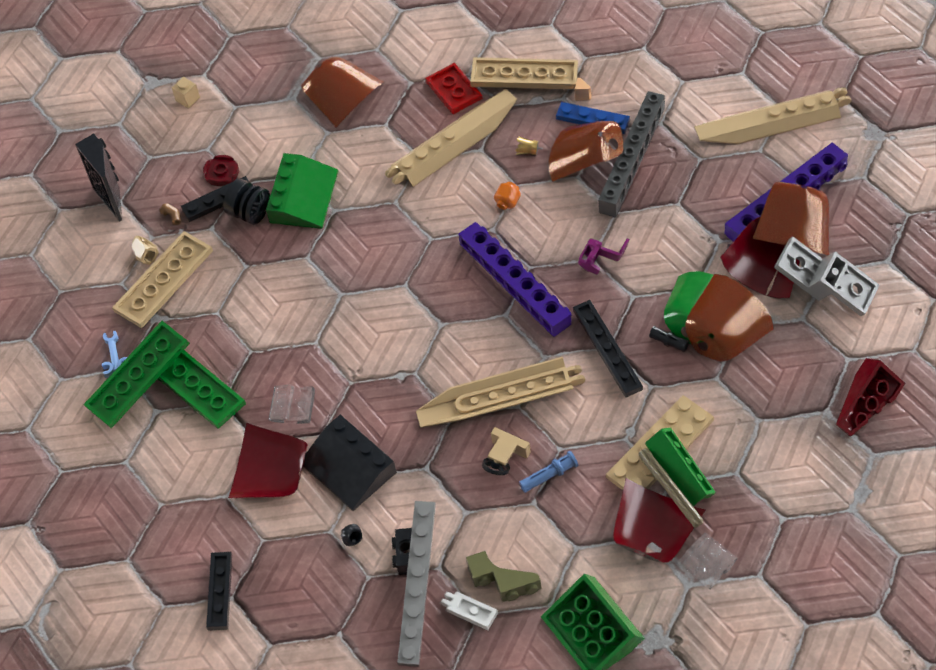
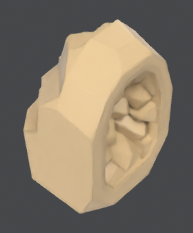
[132,235,159,265]

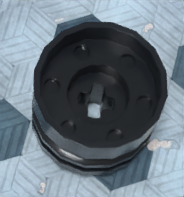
[223,179,270,225]

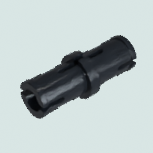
[649,326,689,352]

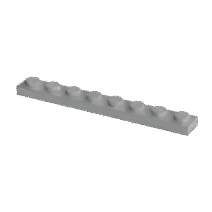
[398,501,436,666]

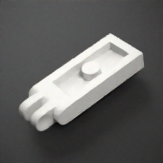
[440,592,498,630]

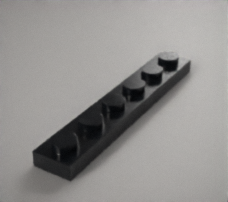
[573,300,643,398]

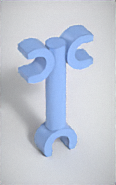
[102,331,127,378]

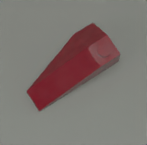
[836,358,906,436]

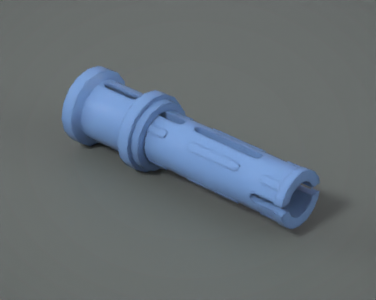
[519,451,579,493]

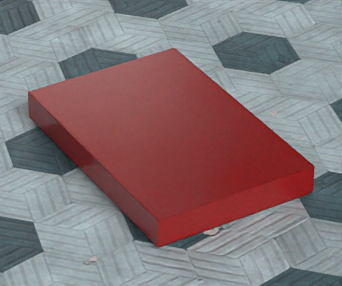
[425,62,483,115]

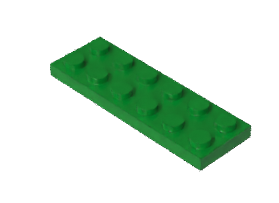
[83,321,190,429]
[158,350,246,429]

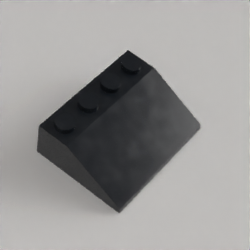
[75,133,122,222]
[303,414,397,511]

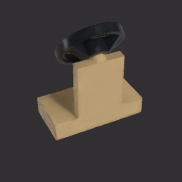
[482,427,531,475]

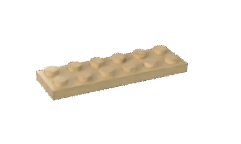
[470,57,578,89]
[112,231,213,328]
[606,395,714,490]

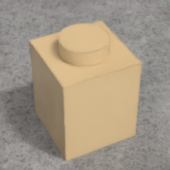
[172,77,200,109]

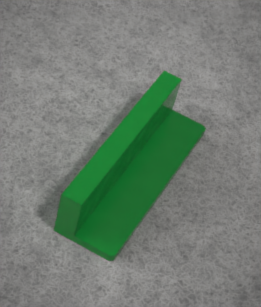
[645,427,716,506]

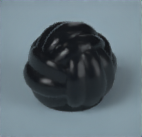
[341,524,362,546]

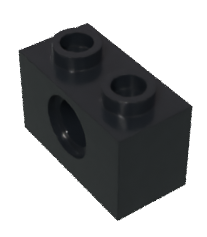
[392,528,412,575]

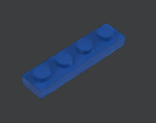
[556,102,630,134]

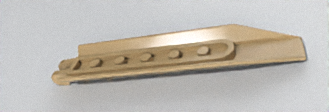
[694,88,851,144]
[385,89,517,187]
[416,357,586,428]

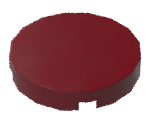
[203,155,239,187]

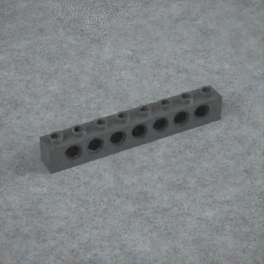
[598,91,665,218]

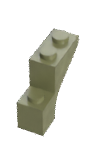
[466,551,542,602]

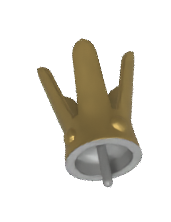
[515,136,543,155]

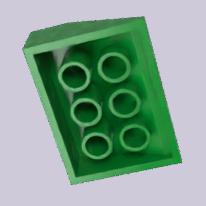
[266,153,339,229]
[541,574,645,670]

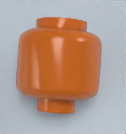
[494,182,521,210]

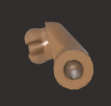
[159,203,181,225]

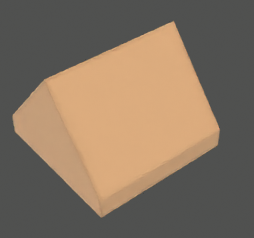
[575,77,591,101]

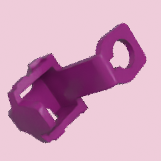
[578,238,630,275]

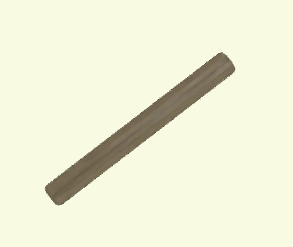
[639,448,703,528]

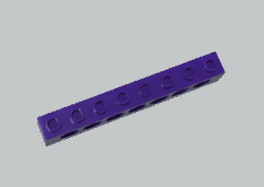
[724,142,848,242]
[458,222,572,337]

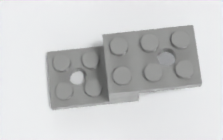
[774,237,879,316]

